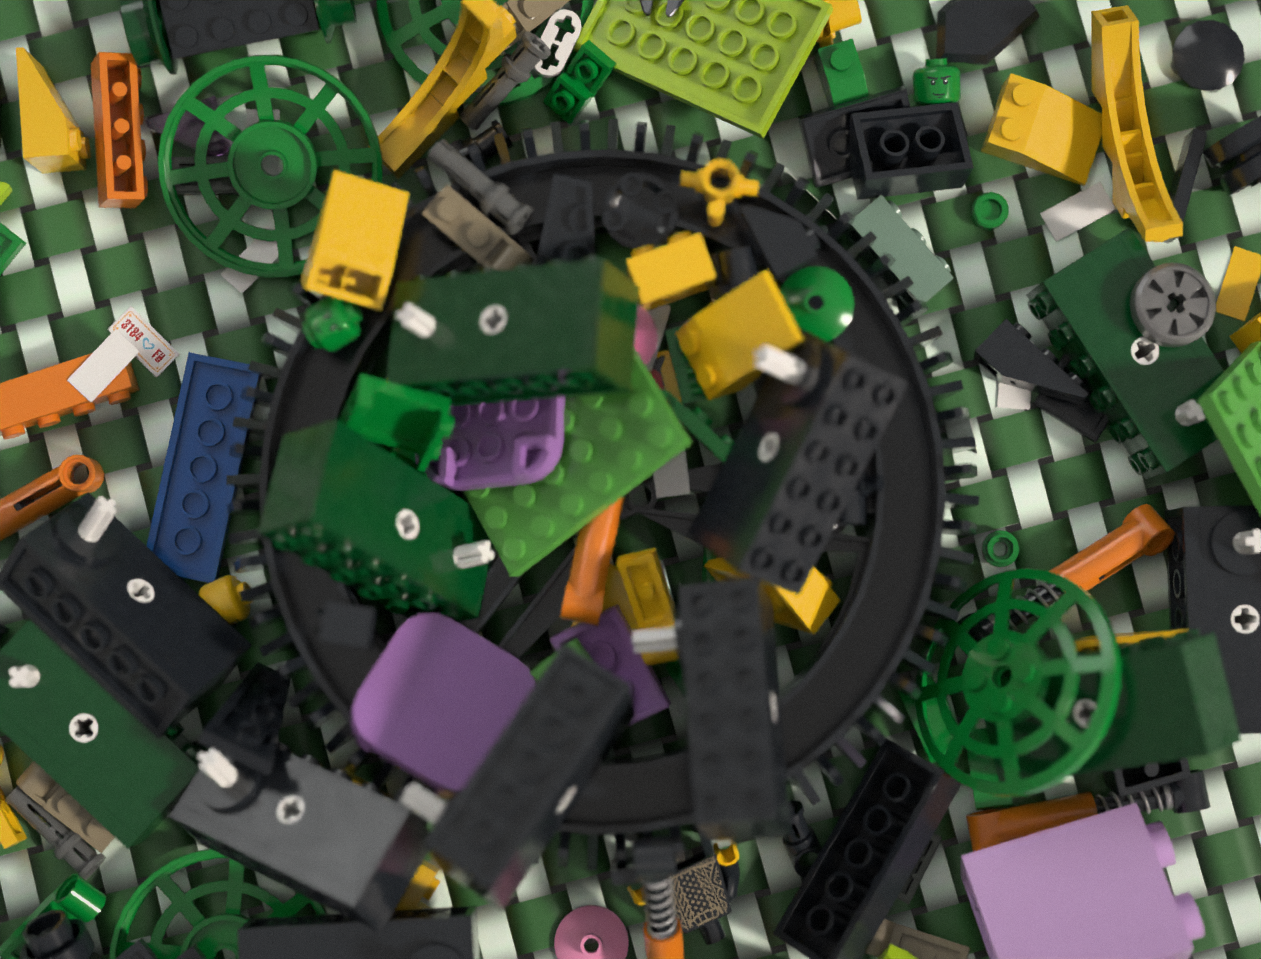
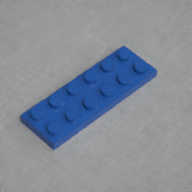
[147,352,261,583]

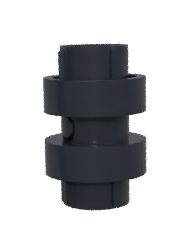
[20,910,102,959]

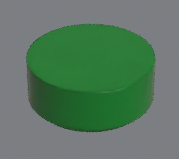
[970,192,1009,230]

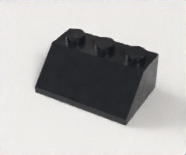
[850,102,974,200]

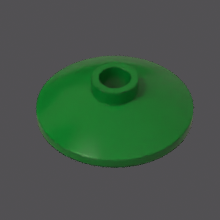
[779,266,854,341]

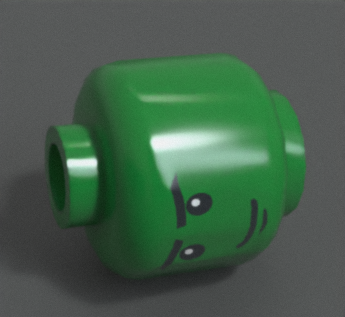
[913,58,961,106]
[302,296,363,352]

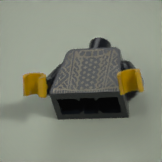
[627,840,740,945]

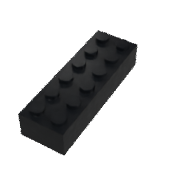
[773,738,962,959]

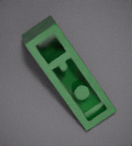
[814,38,869,107]

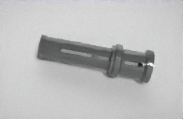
[460,31,551,130]
[428,139,533,235]
[5,787,106,880]

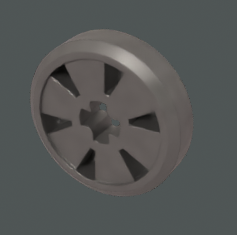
[1130,263,1216,348]

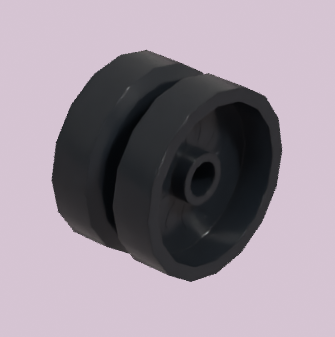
[1203,116,1261,196]

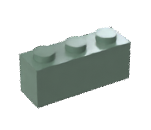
[844,195,954,306]

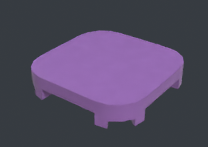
[415,397,565,491]
[349,613,535,799]

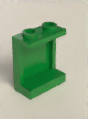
[339,374,455,472]

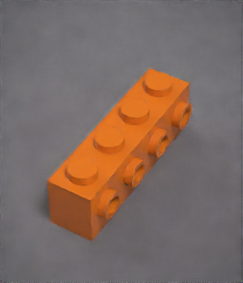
[91,52,148,208]

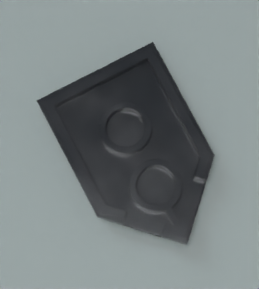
[935,0,1040,65]

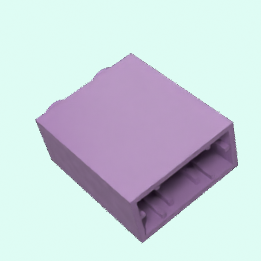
[960,803,1204,959]

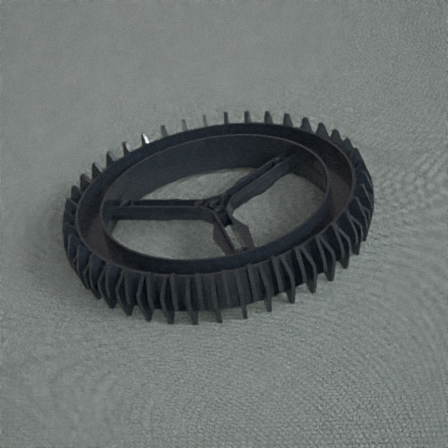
[226,119,979,870]

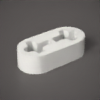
[534,9,581,78]

